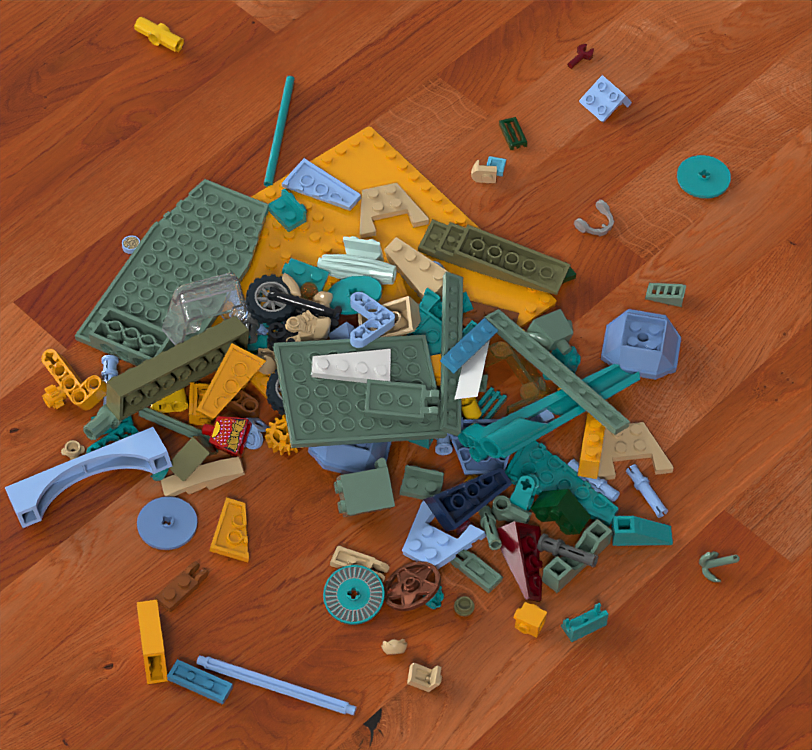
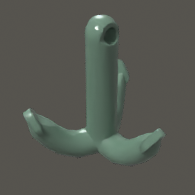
[699,552,740,582]

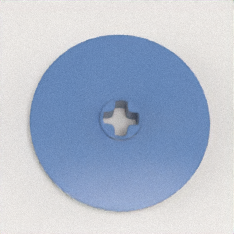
[137,497,197,550]

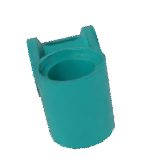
[509,474,540,512]

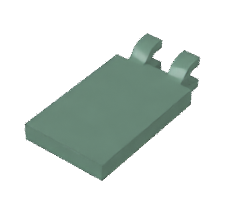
[364,379,439,422]

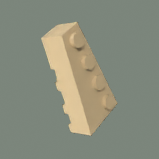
[384,237,450,301]

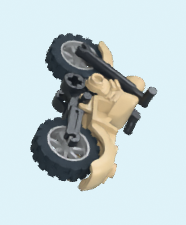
[245,273,342,415]

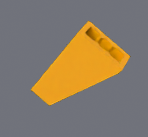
[137,600,168,684]

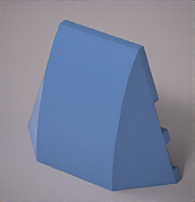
[449,417,510,475]

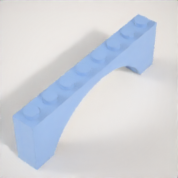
[5,427,172,528]

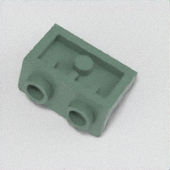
[400,465,444,500]

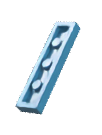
[440,318,499,374]

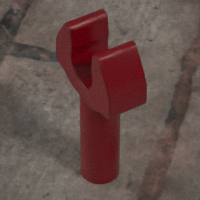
[567,44,594,69]

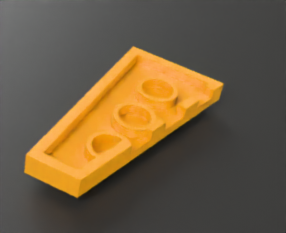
[196,343,266,420]

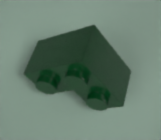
[530,489,591,535]

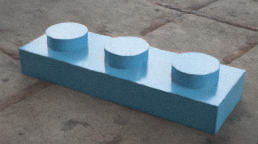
[167,659,233,704]

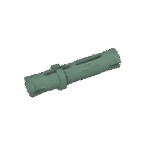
[478,505,502,550]

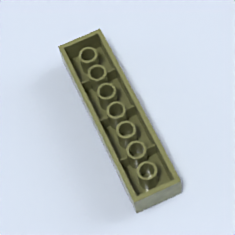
[106,315,249,421]

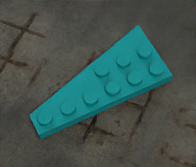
[505,440,619,527]

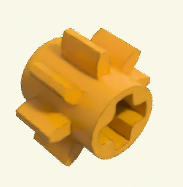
[42,385,67,409]

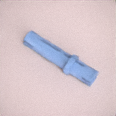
[568,459,620,502]
[626,464,668,518]

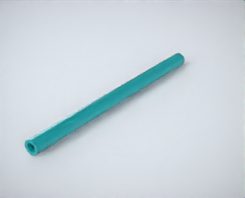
[264,76,295,187]

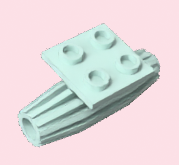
[317,236,397,285]

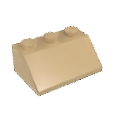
[358,296,421,337]

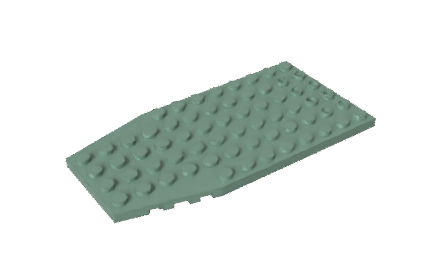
[75,179,269,366]

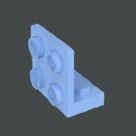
[579,75,632,122]

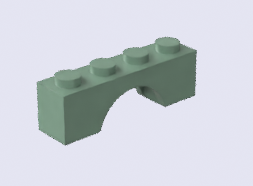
[542,519,612,593]

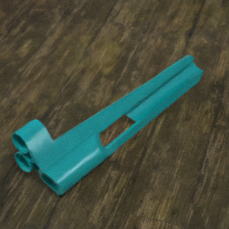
[458,364,640,462]

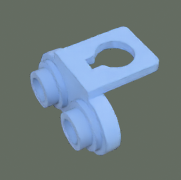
[245,418,269,449]

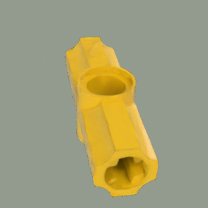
[134,17,184,52]

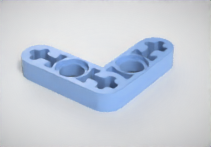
[350,292,395,348]

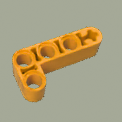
[42,349,107,411]

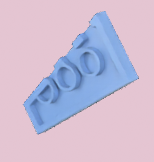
[281,158,361,211]

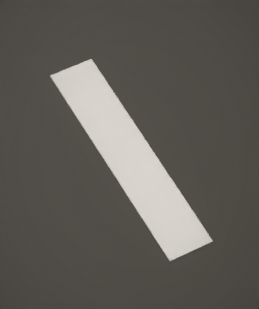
[455,340,490,399]

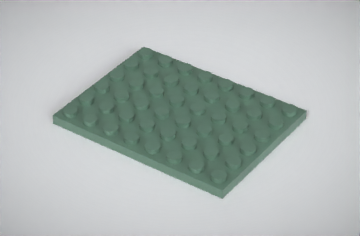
[273,335,447,448]

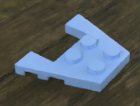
[402,500,486,569]

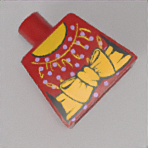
[202,416,252,458]

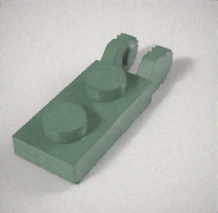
[450,549,503,593]

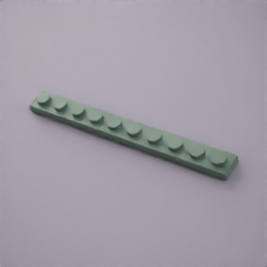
[440,272,463,436]
[484,309,630,435]

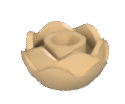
[381,639,407,655]

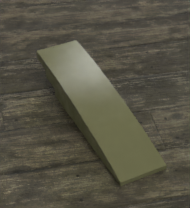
[418,219,571,295]

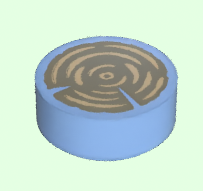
[122,236,140,254]

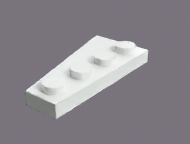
[311,349,391,383]

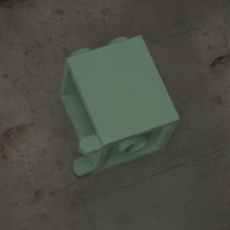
[334,458,395,517]

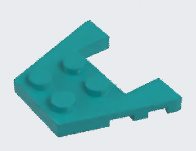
[406,287,477,356]

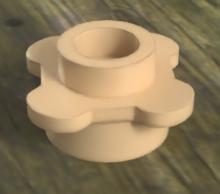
[61,440,85,460]

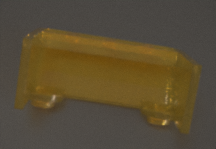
[484,341,553,416]

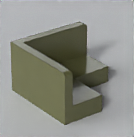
[169,436,218,481]

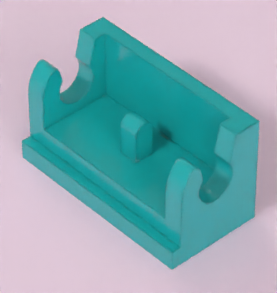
[561,603,609,642]

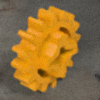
[265,415,304,456]

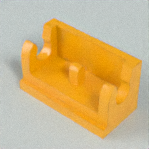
[189,382,211,425]

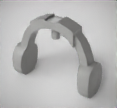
[574,200,614,236]

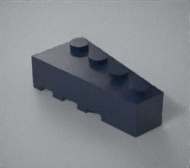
[423,468,512,532]

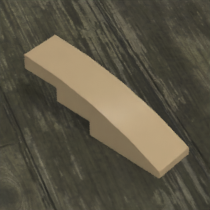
[161,457,245,497]

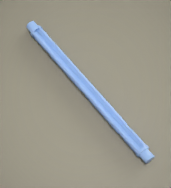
[197,655,357,716]

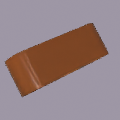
[225,390,259,418]

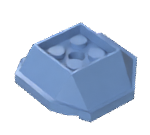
[601,309,681,380]
[308,442,391,474]

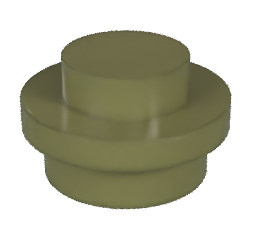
[454,596,475,616]

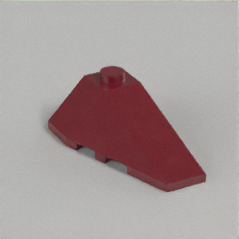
[497,521,543,602]

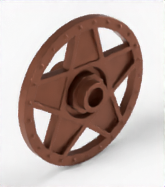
[384,561,441,611]

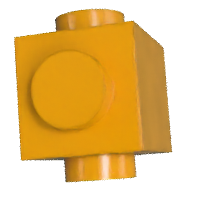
[513,602,547,638]

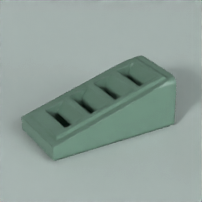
[645,283,686,307]

